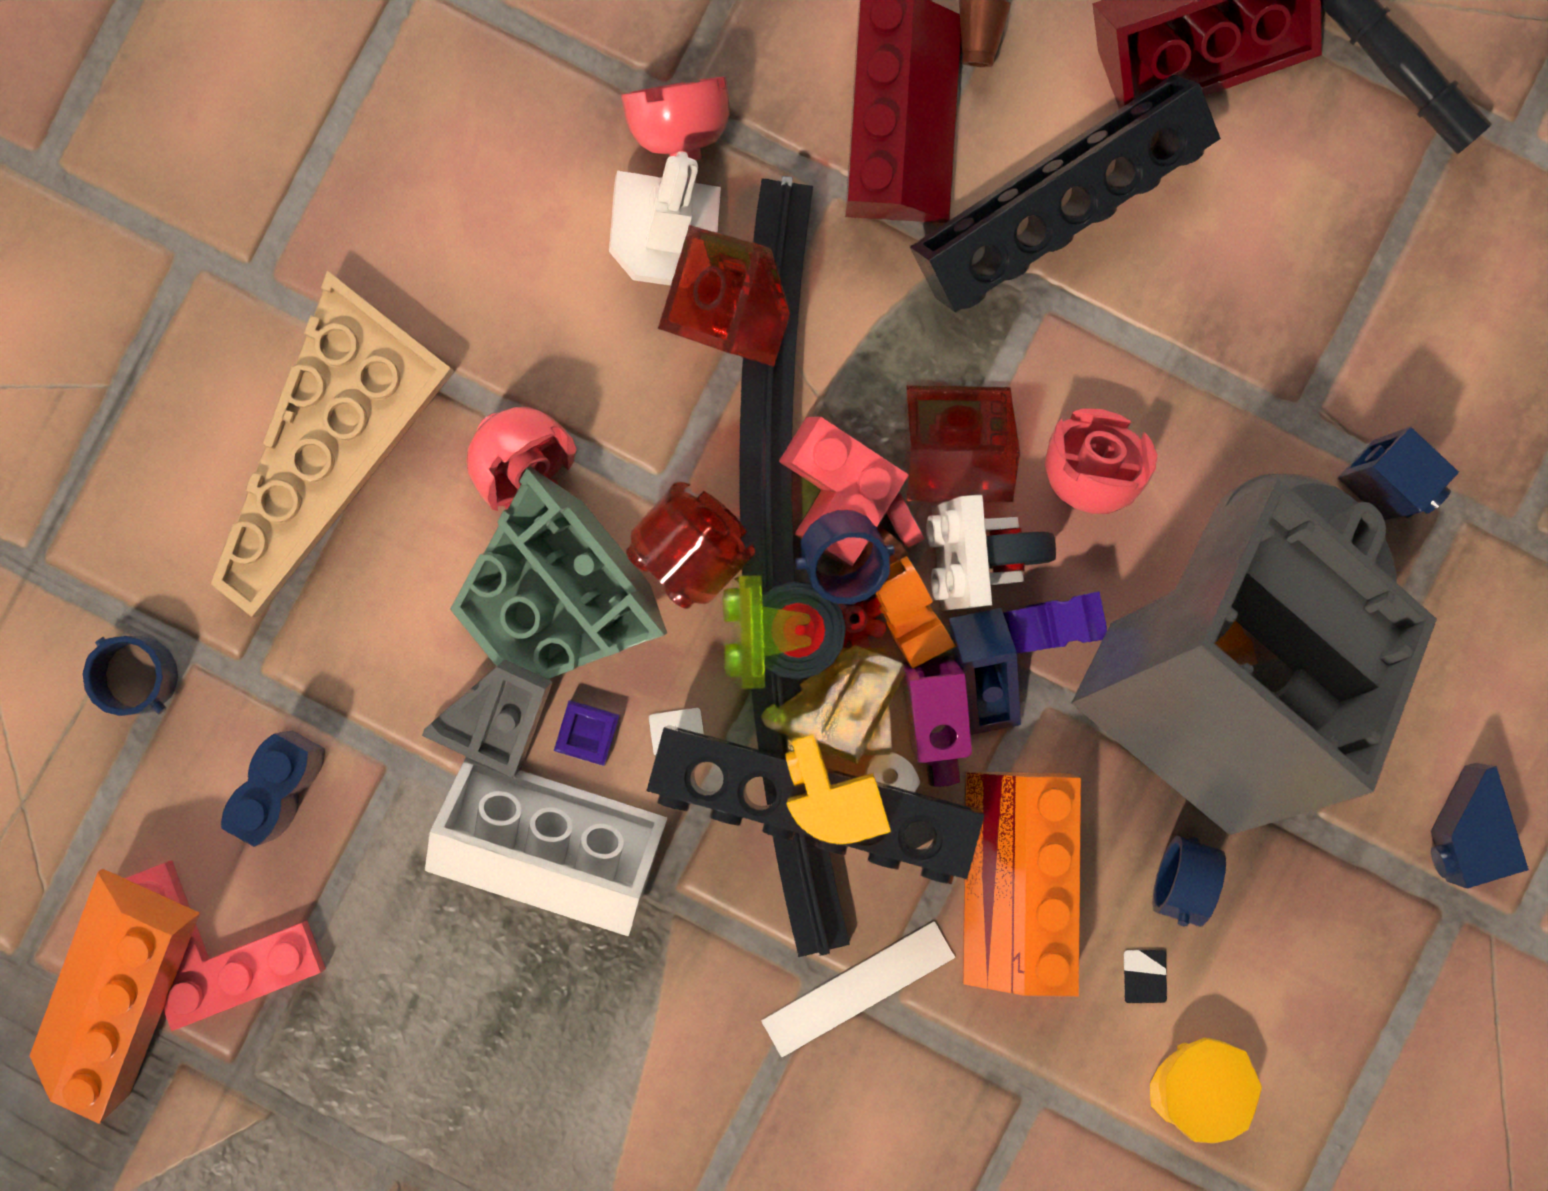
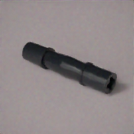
[1321,0,1492,154]

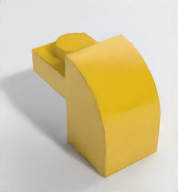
[785,732,891,844]

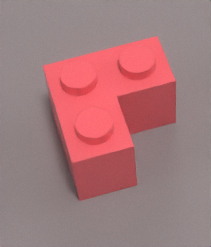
[779,417,909,567]

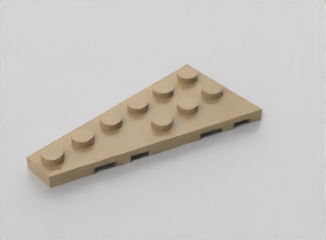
[211,271,455,617]

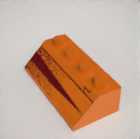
[963,772,1081,996]

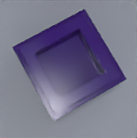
[554,700,621,766]

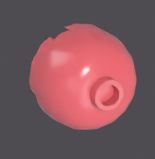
[621,76,730,160]
[466,407,576,511]
[1045,408,1157,514]

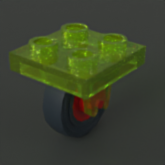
[722,575,846,689]

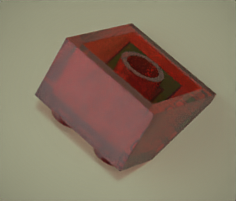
[658,225,790,366]
[905,385,1020,503]

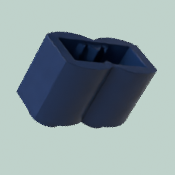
[221,730,325,847]

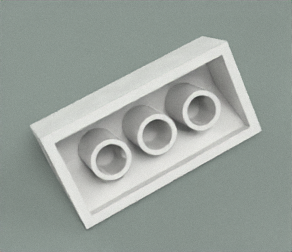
[425,757,667,936]

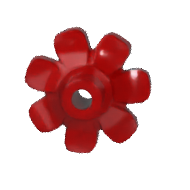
[838,598,886,653]

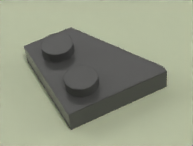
[422,659,553,778]

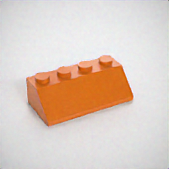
[29,869,200,1124]

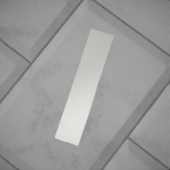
[761,921,955,1057]

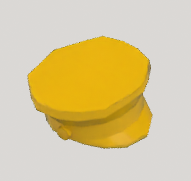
[1150,1037,1262,1143]

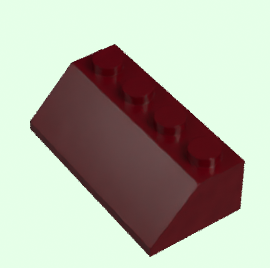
[845,0,961,223]
[1092,0,1322,109]

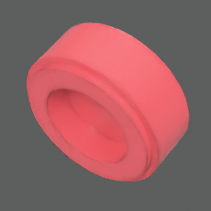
[886,493,925,548]

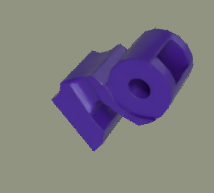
[1003,591,1107,653]

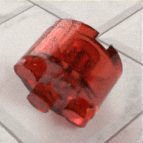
[626,482,755,609]

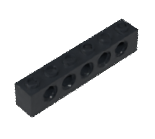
[910,75,1221,313]
[646,725,984,884]

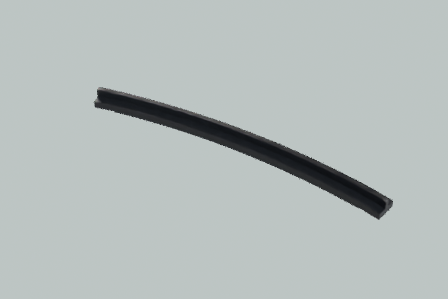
[739,176,850,957]

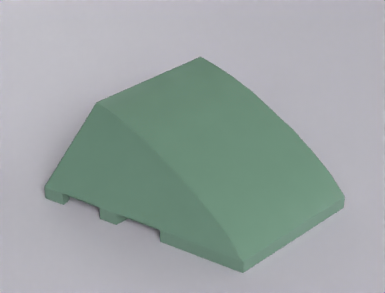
[450,467,667,679]

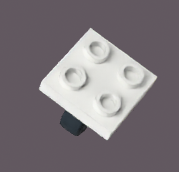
[926,495,1056,611]

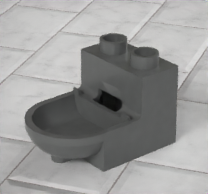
[1071,474,1437,835]

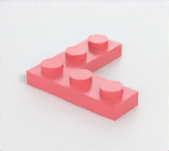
[125,860,326,1031]

